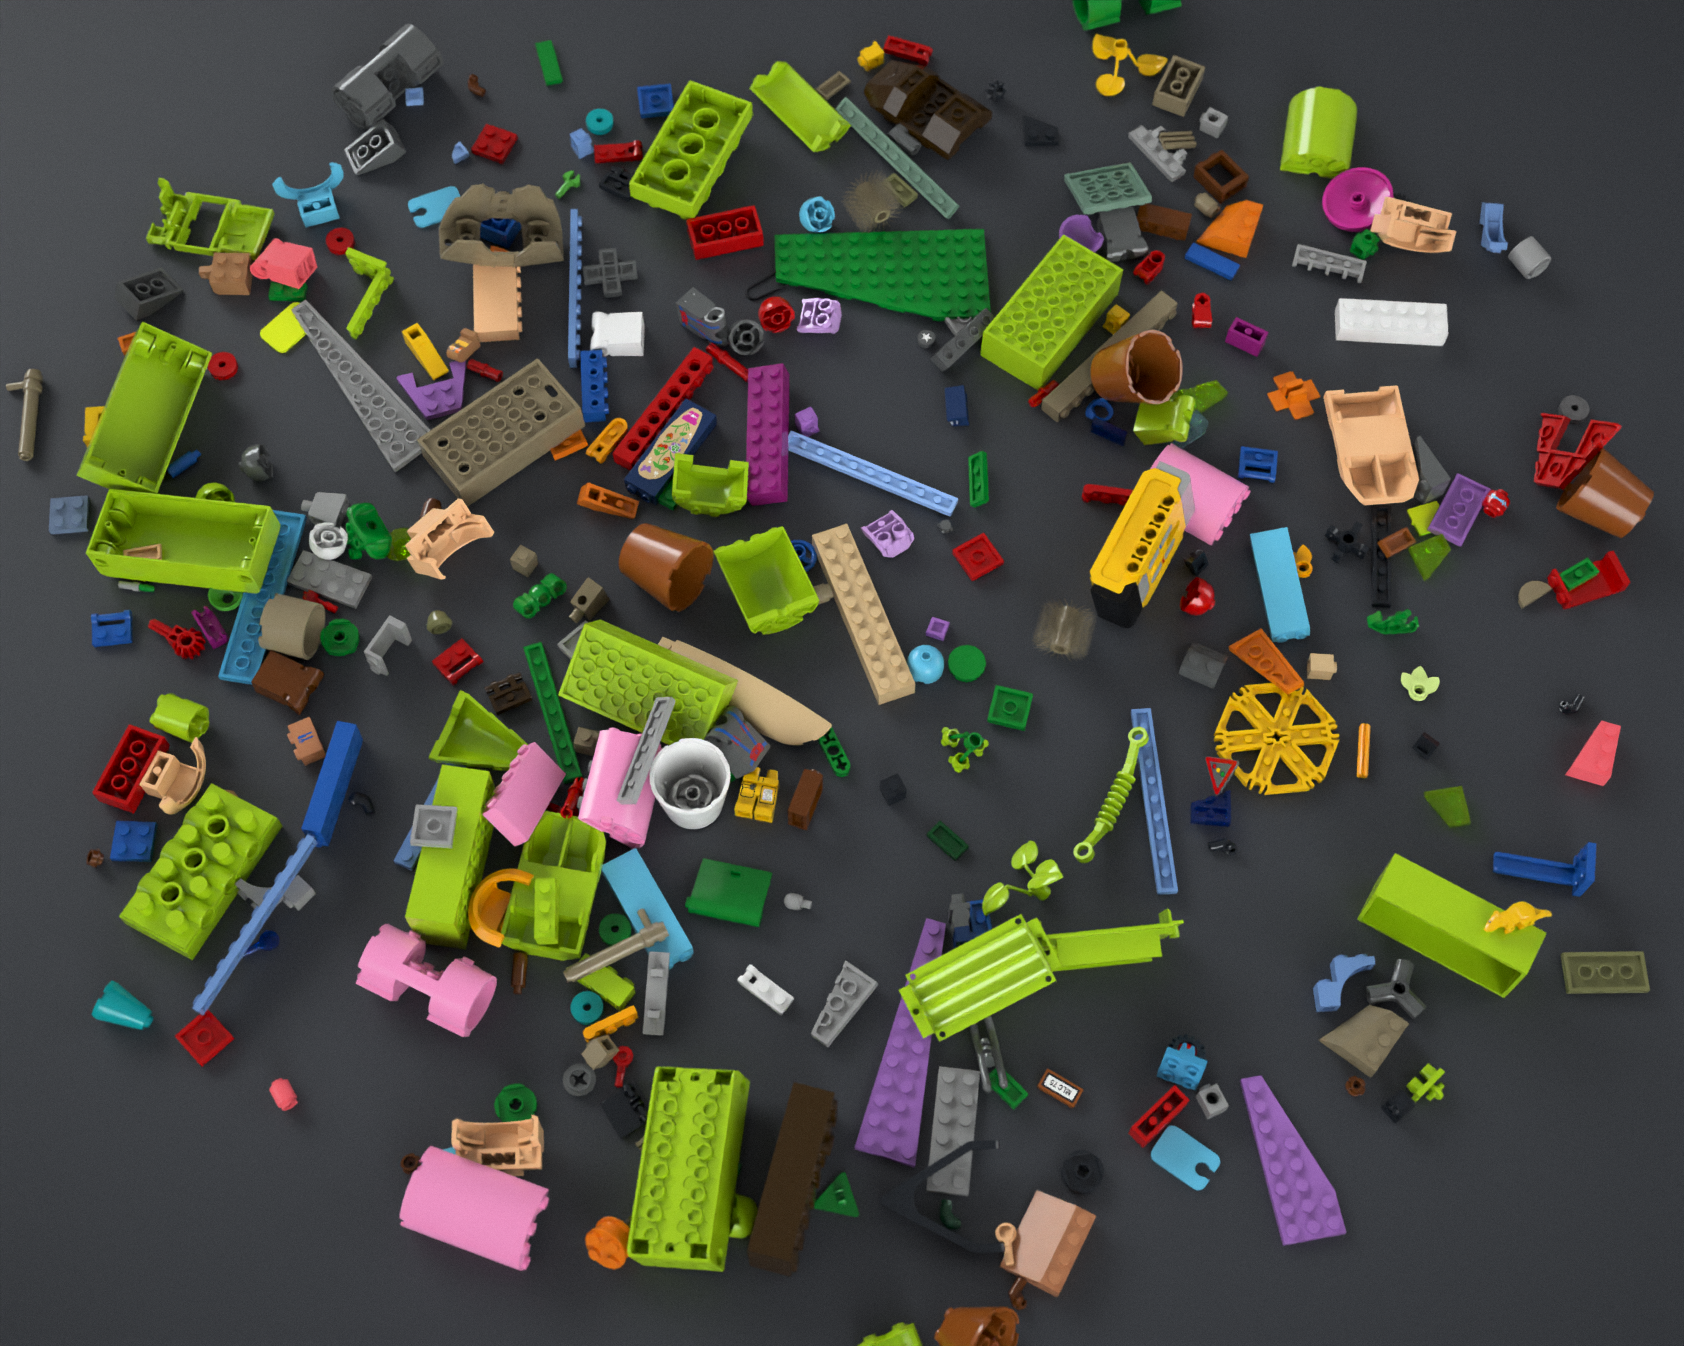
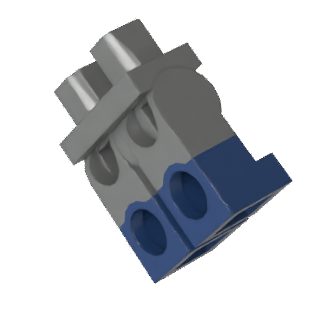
[948,894,977,949]

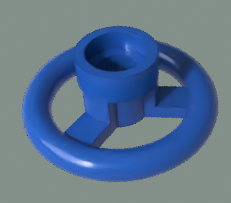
[791,540,817,572]

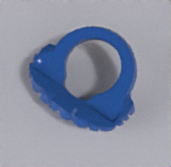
[1085,397,1113,422]

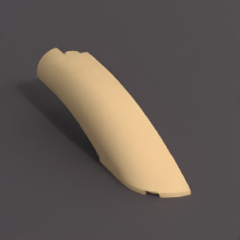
[658,637,832,745]

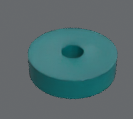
[586,109,614,135]
[570,991,604,1025]

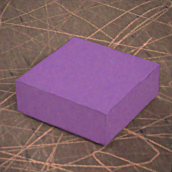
[926,617,950,641]

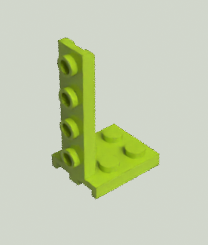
[345,247,394,339]

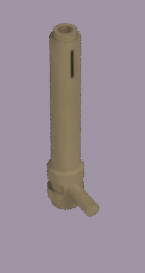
[6,369,43,461]
[563,909,669,983]

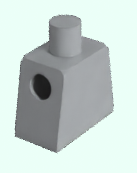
[301,492,350,529]

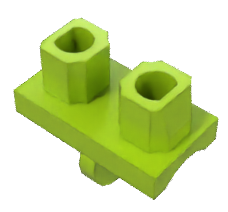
[1406,1064,1445,1102]

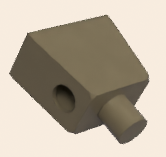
[568,577,610,624]

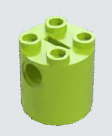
[150,693,209,743]

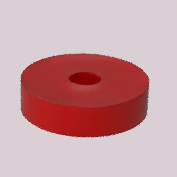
[326,228,355,255]
[208,352,238,380]

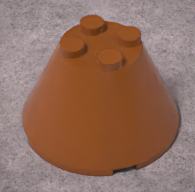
[935,1307,1019,1346]

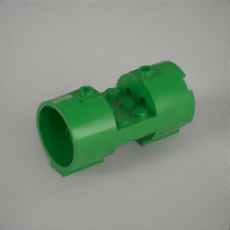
[1072,0,1182,31]

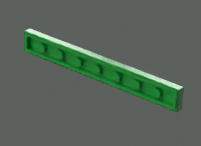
[523,642,583,784]

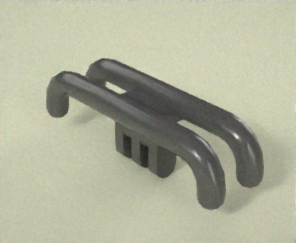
[969,1015,1008,1093]

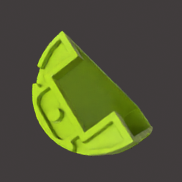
[429,690,528,771]

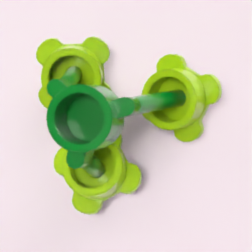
[941,727,989,773]

